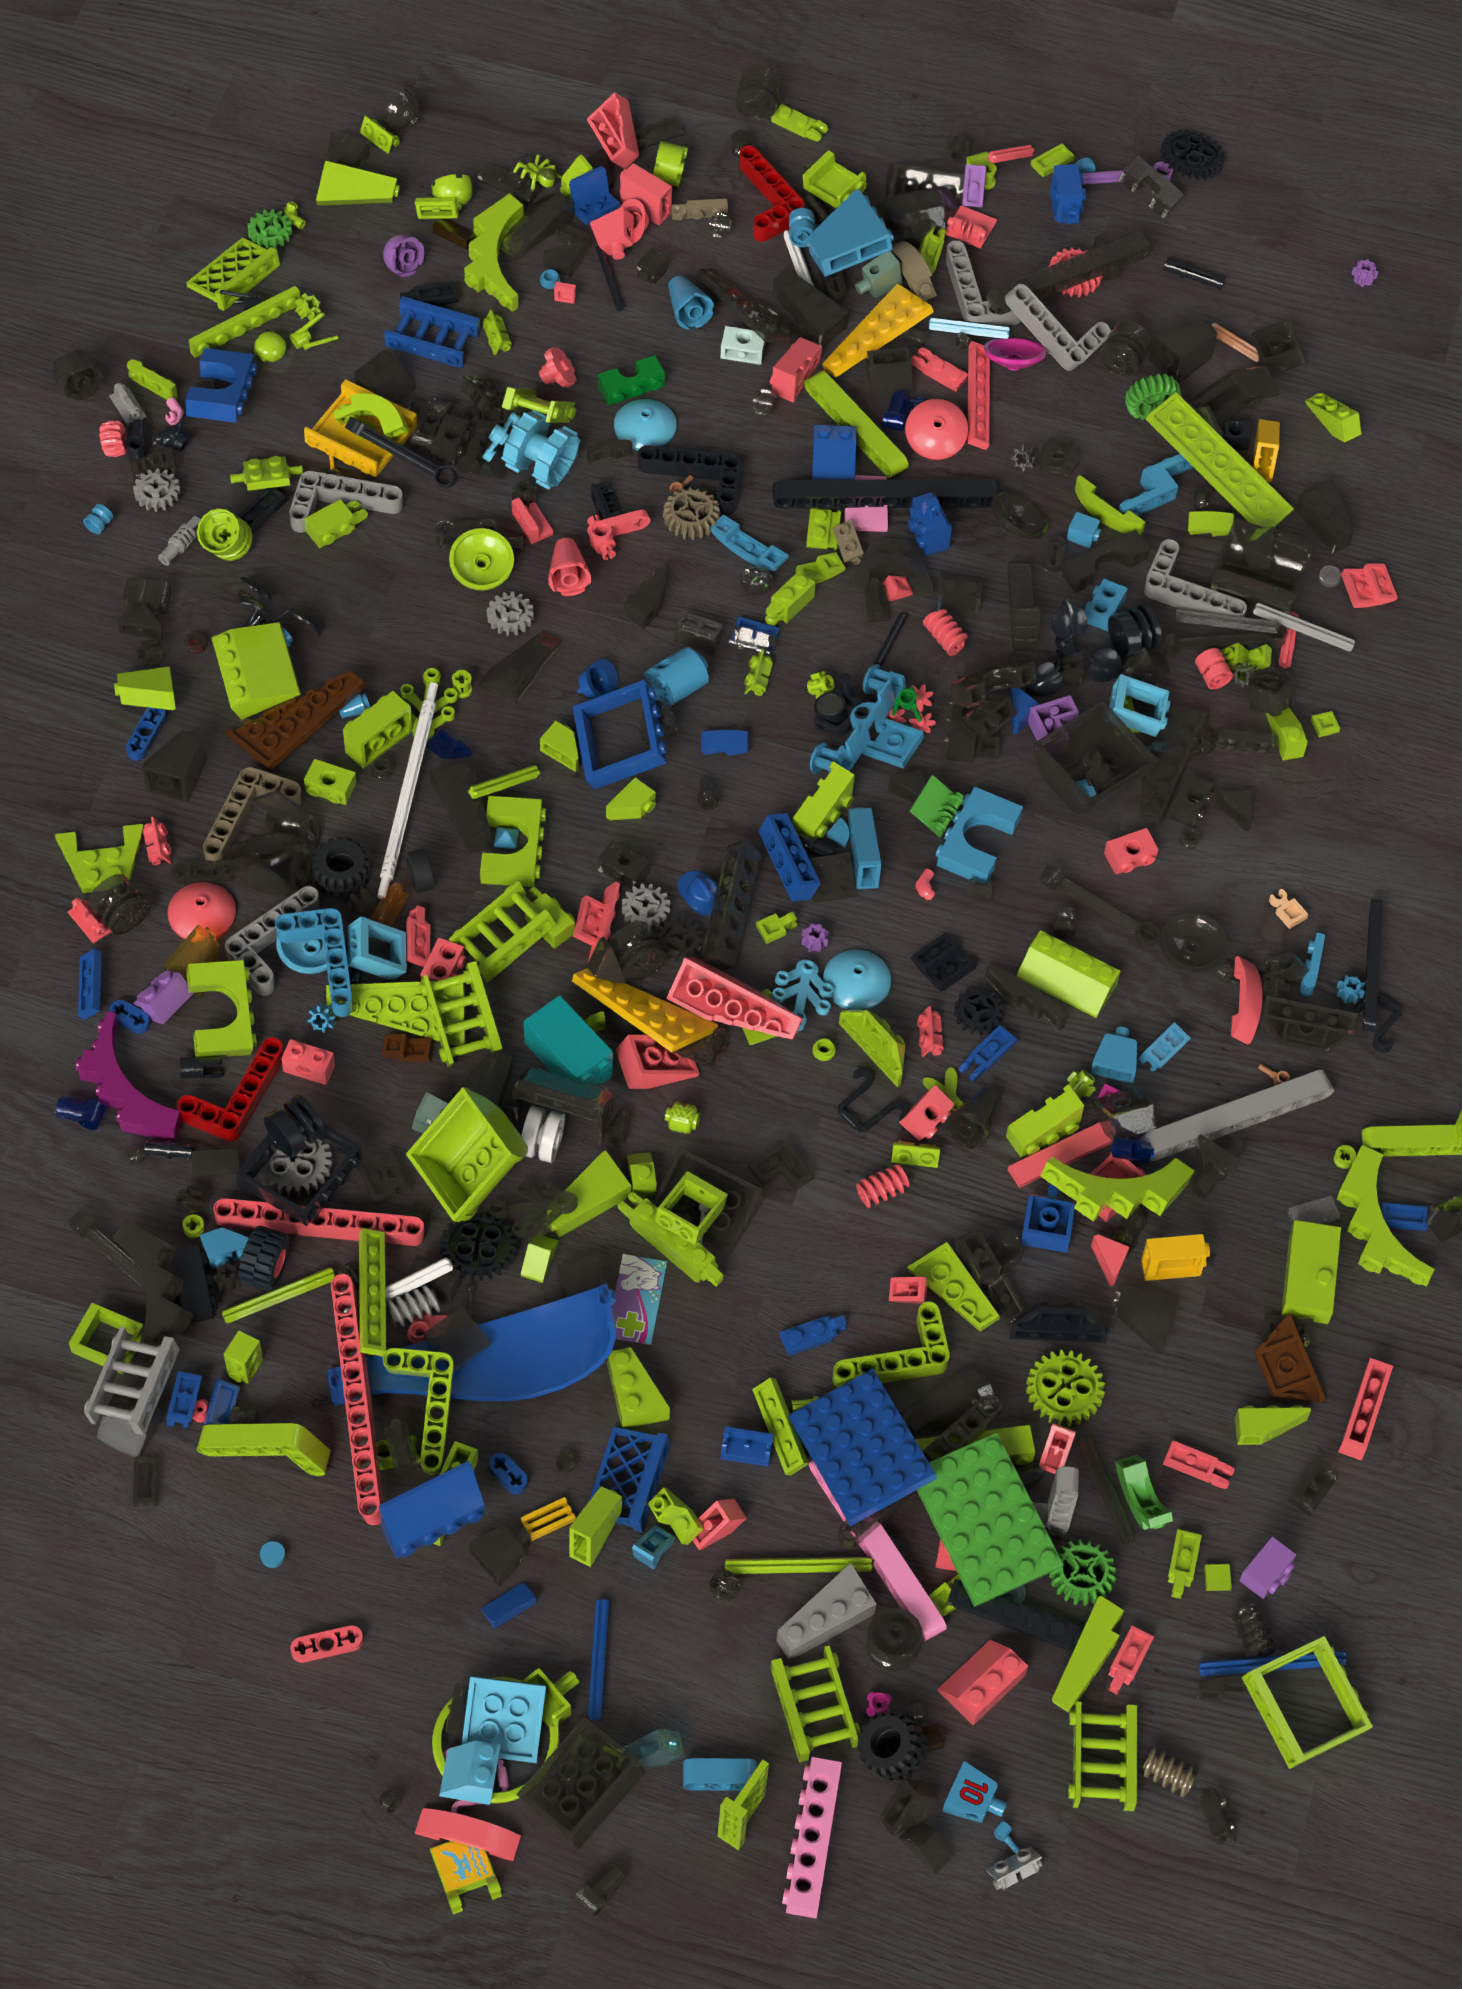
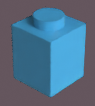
[1067,512,1102,548]

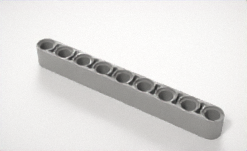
[1140,1070,1334,1161]

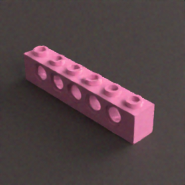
[782,1757,842,1919]

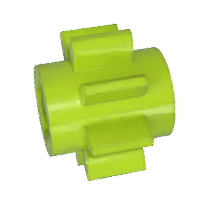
[295,293,321,320]
[807,671,834,699]
[1067,1070,1096,1098]

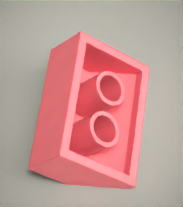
[937,1640,1028,1725]

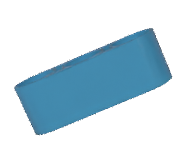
[683,1758,757,1791]

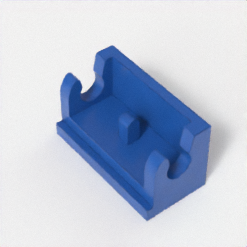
[166,1371,202,1428]
[720,1427,773,1467]

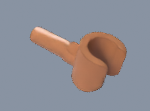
[670,475,693,493]
[1258,1064,1290,1086]

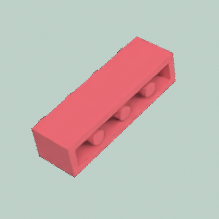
[1338,1358,1393,1460]

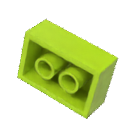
[343,691,412,769]

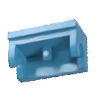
[1138,1022,1191,1072]

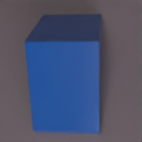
[1009,685,1039,734]

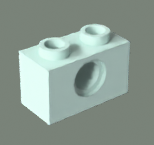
[721,326,766,365]

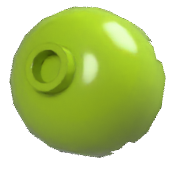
[431,174,472,211]

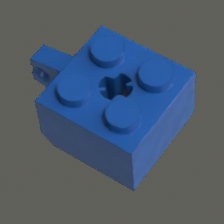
[1050,164,1086,224]
[908,493,952,556]
[1020,1183,1076,1253]

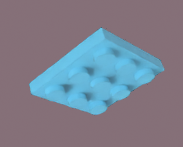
[462,1676,546,1763]

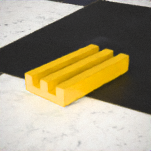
[521,1497,576,1541]

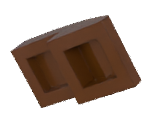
[381,1034,433,1063]

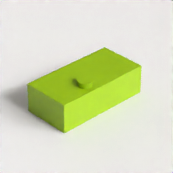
[1281,1220,1341,1324]

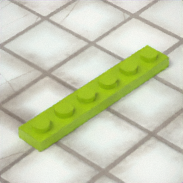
[189,286,300,358]
[359,1228,386,1356]

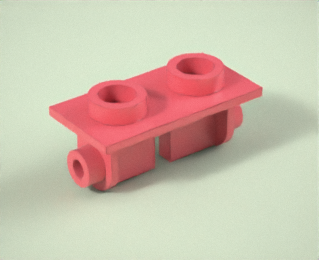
[143,817,172,865]
[67,898,112,944]
[917,1006,944,1057]

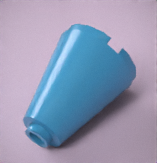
[668,276,714,329]

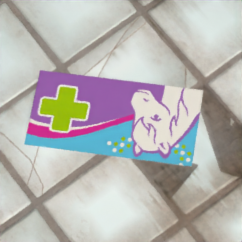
[612,1254,667,1345]

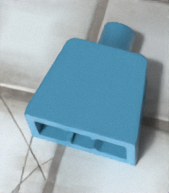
[1090,1027,1137,1084]

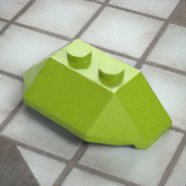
[839,1010,905,1087]

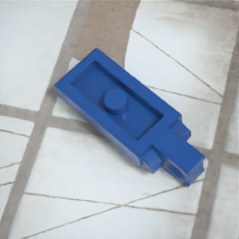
[779,1315,847,1356]

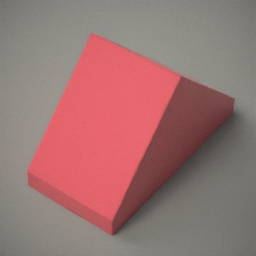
[1091,1235,1129,1286]
[889,1277,928,1304]
[1039,1423,1076,1474]

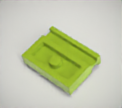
[806,509,841,550]

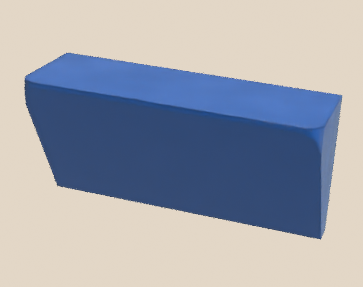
[481,1583,536,1629]

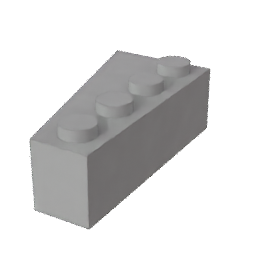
[776,1563,876,1661]

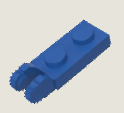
[959,1025,1017,1082]

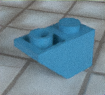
[200,1227,249,1269]

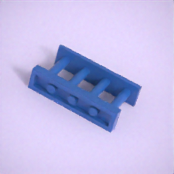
[384,296,480,368]

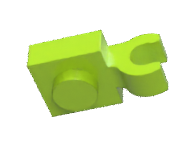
[756,912,797,944]

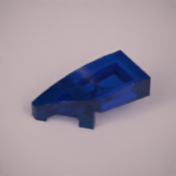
[426,729,473,759]

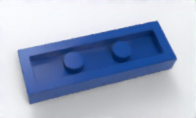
[78,949,102,1020]

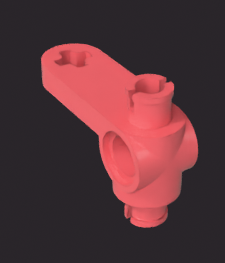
[587,510,650,560]

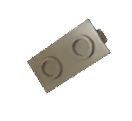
[832,519,864,565]

